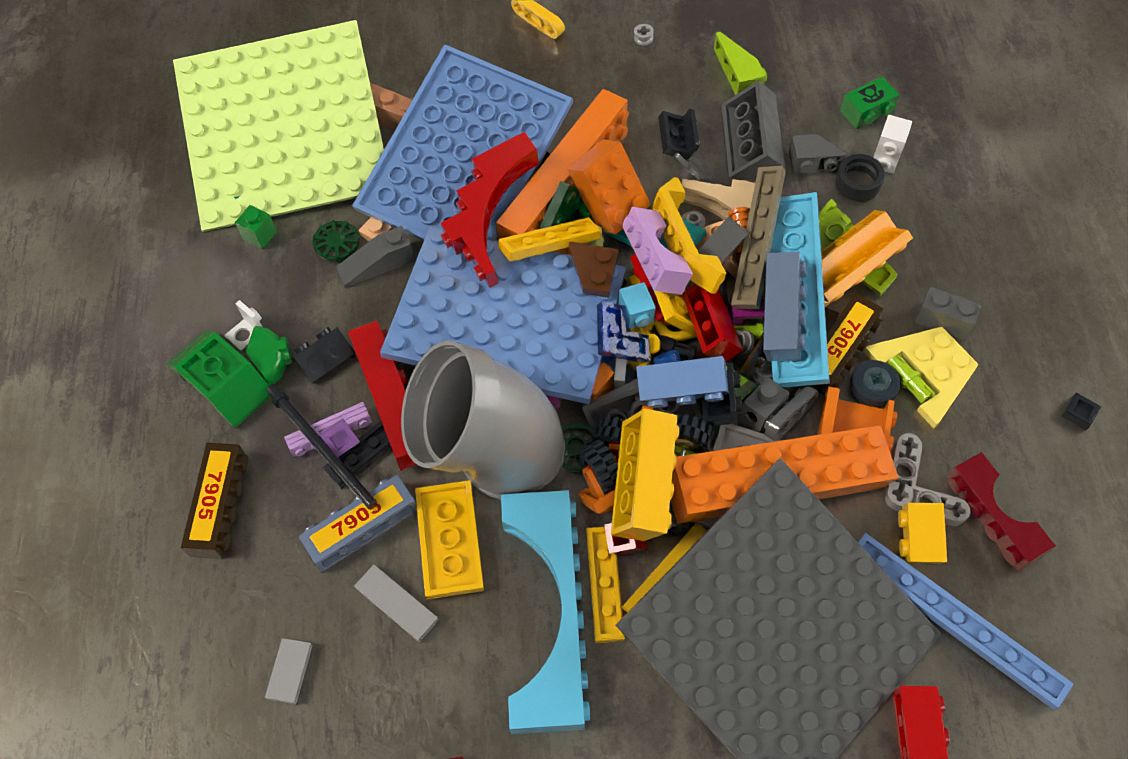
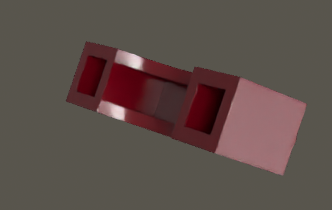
[947,452,1056,571]

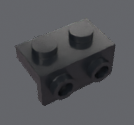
[658,109,700,160]
[292,327,355,383]
[702,363,743,426]

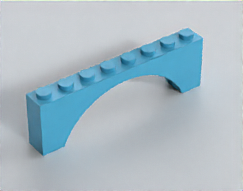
[501,490,590,735]

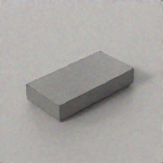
[265,638,313,705]

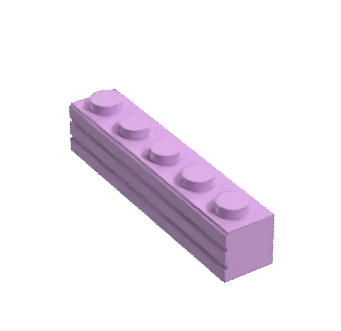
[284,402,372,457]

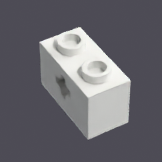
[873,115,912,174]

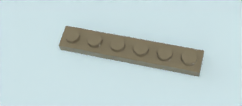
[731,166,786,309]

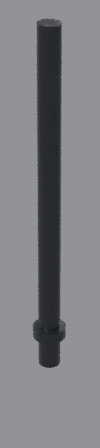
[266,384,377,509]

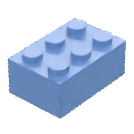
[636,356,729,408]

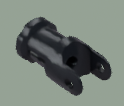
[651,334,697,361]

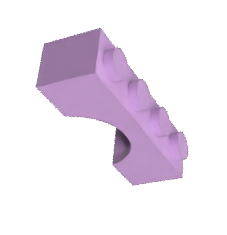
[623,207,693,295]

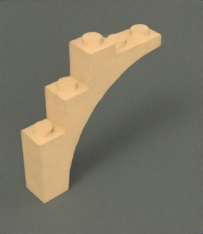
[681,179,766,299]

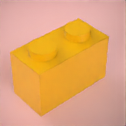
[898,503,947,564]

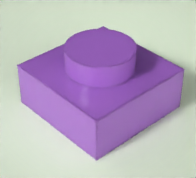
[320,418,360,457]

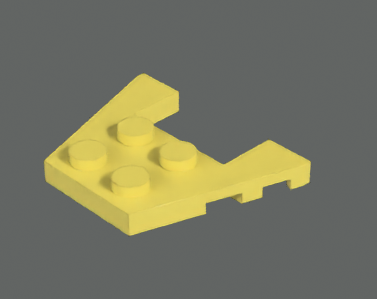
[863,327,979,429]

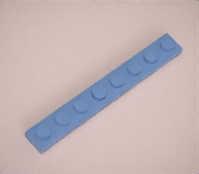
[858,533,1074,710]

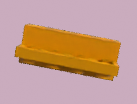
[821,210,913,307]

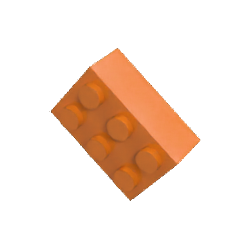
[567,139,651,234]

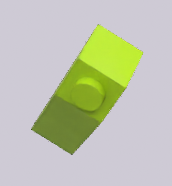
[714,32,767,95]

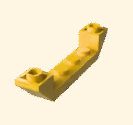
[650,177,726,294]

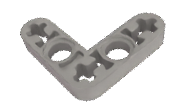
[885,433,970,526]

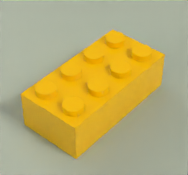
[611,408,679,541]

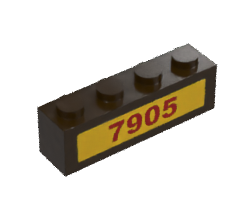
[807,293,884,396]
[181,442,248,559]

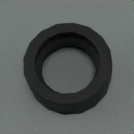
[835,154,885,202]

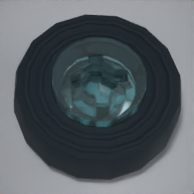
[850,360,900,407]

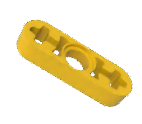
[511,0,565,39]

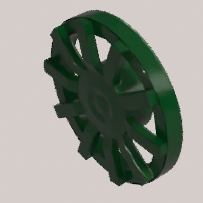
[313,220,360,262]
[561,423,595,472]

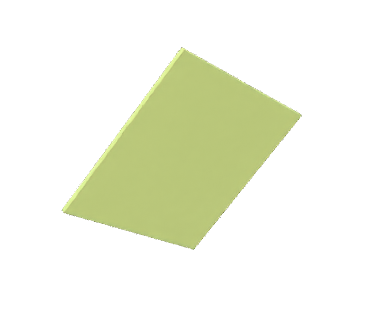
[173,20,384,232]

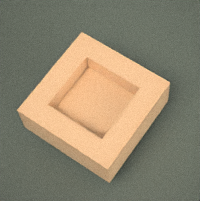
[358,217,394,241]

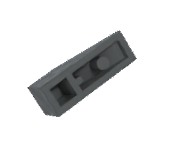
[685,216,749,290]
[336,226,415,288]

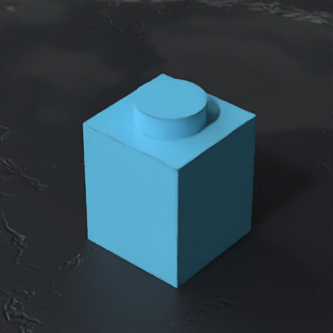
[618,282,656,329]

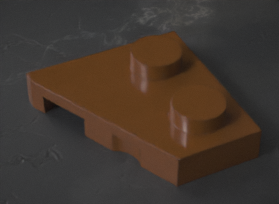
[569,242,619,298]

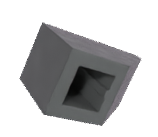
[789,134,845,174]

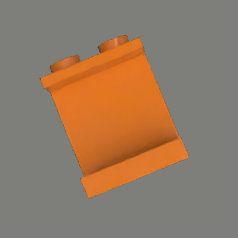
[817,386,897,452]

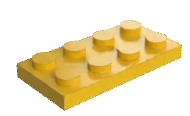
[415,480,484,600]

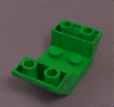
[166,330,270,428]

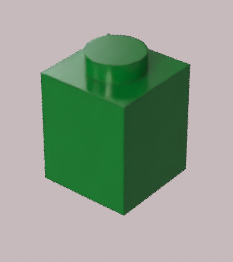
[235,205,277,249]

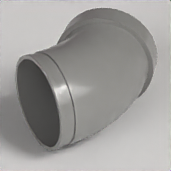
[401,341,566,499]

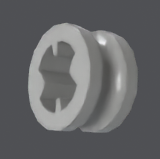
[634,24,654,46]

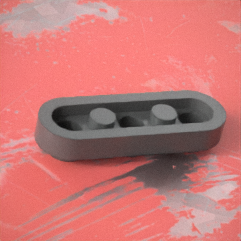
[764,386,819,442]

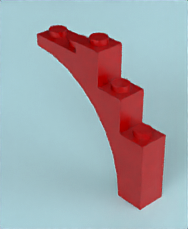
[440,132,539,288]

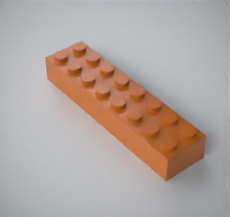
[496,89,629,240]
[671,425,899,524]

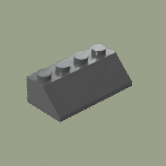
[721,80,785,180]

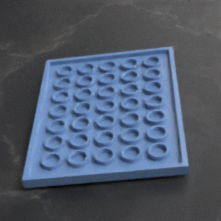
[352,44,573,241]
[380,226,626,404]

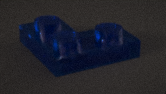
[597,301,650,364]

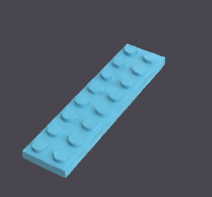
[770,192,830,387]

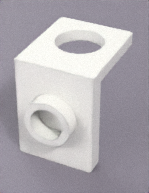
[225,300,262,352]

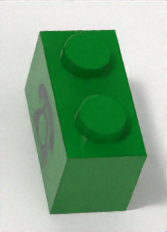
[840,76,900,129]

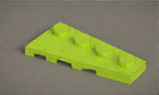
[819,199,897,297]

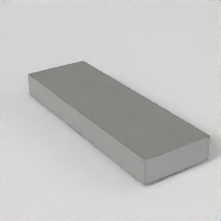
[354,565,439,643]

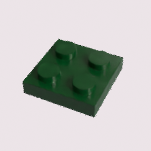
[539,181,583,229]

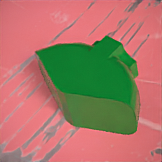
[246,326,293,385]

